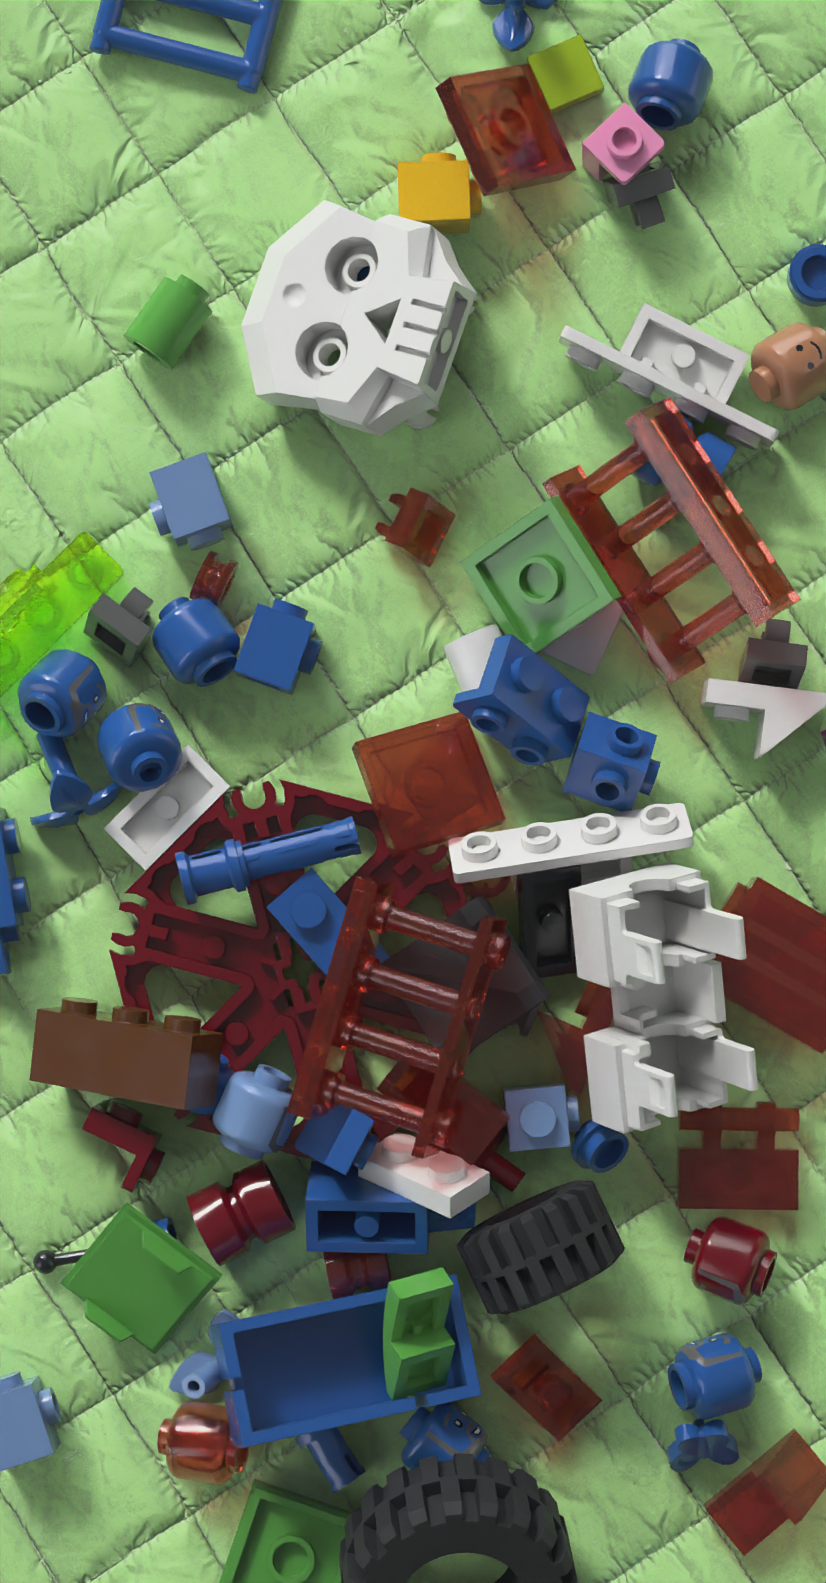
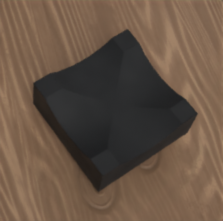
[378,896,552,1067]

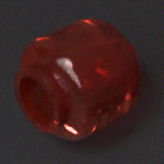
[157,1401,250,1485]

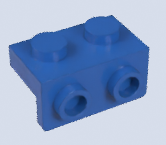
[453,634,590,766]

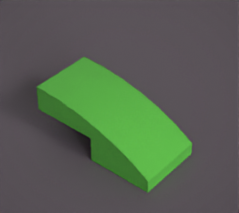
[383,1267,455,1401]

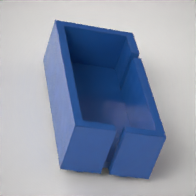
[210,1273,482,1448]

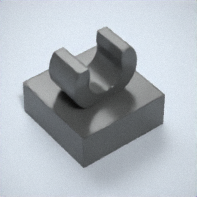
[602,161,675,229]
[83,587,153,667]
[738,618,808,689]

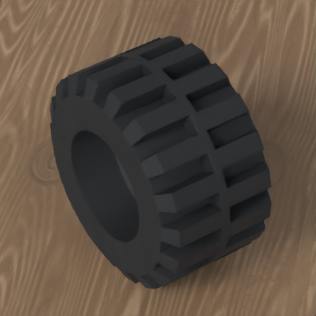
[457,1180,625,1314]

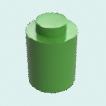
[123,274,212,370]

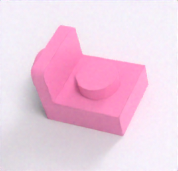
[582,102,664,185]

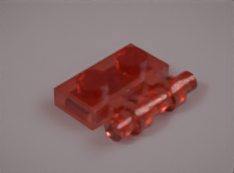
[677,1101,800,1210]

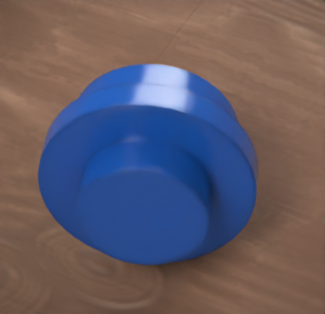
[571,1119,629,1173]

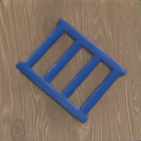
[90,0,283,94]

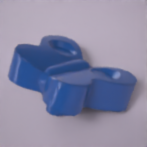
[667,1419,739,1472]

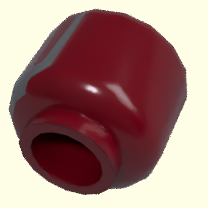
[684,1216,777,1305]

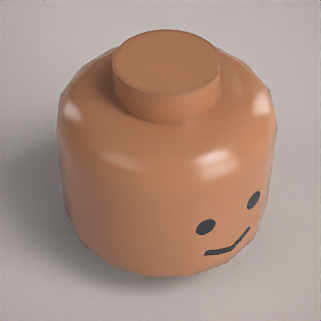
[749,322,826,411]

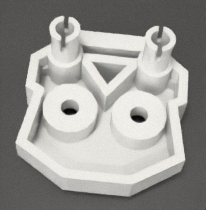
[241,200,477,437]

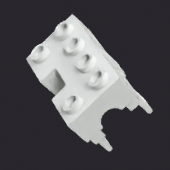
[569,862,758,1134]

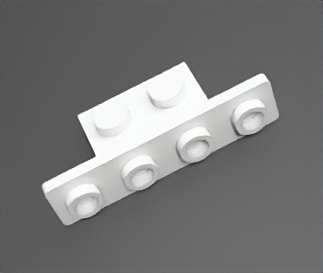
[559,303,779,450]
[448,803,694,900]

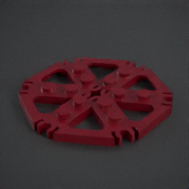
[109,779,475,1162]

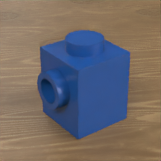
[233,599,322,695]

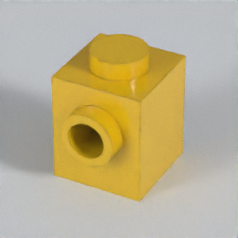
[398,152,482,234]

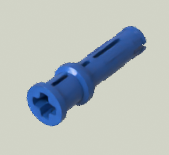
[175,816,361,905]

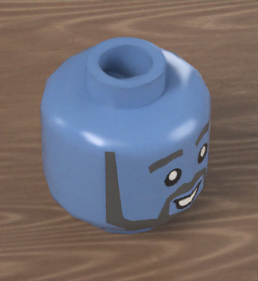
[212,1064,302,1160]

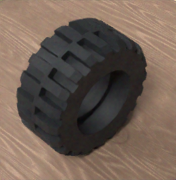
[339,1453,578,1583]

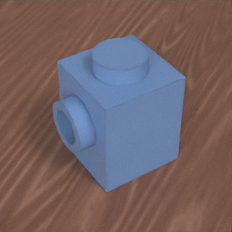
[149,452,233,551]
[502,1082,580,1152]
[0,1371,62,1471]

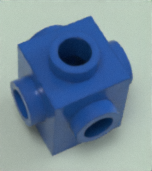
[562,712,661,812]

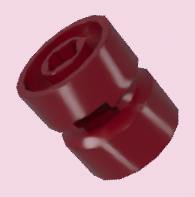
[186,1159,296,1266]

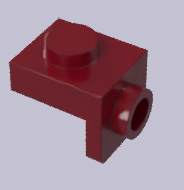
[82,1100,166,1193]

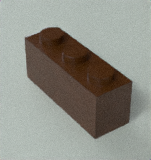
[29,997,223,1110]

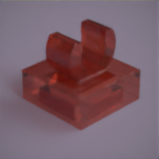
[375,488,456,567]

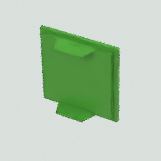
[60,1202,223,1354]

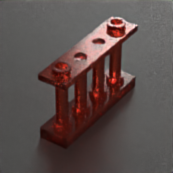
[542,397,801,684]
[287,877,511,1159]

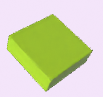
[526,34,604,116]

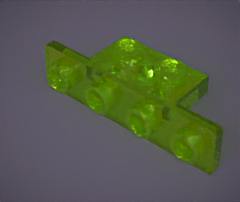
[0,532,124,698]

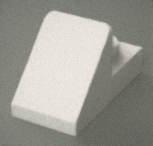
[700,678,826,760]

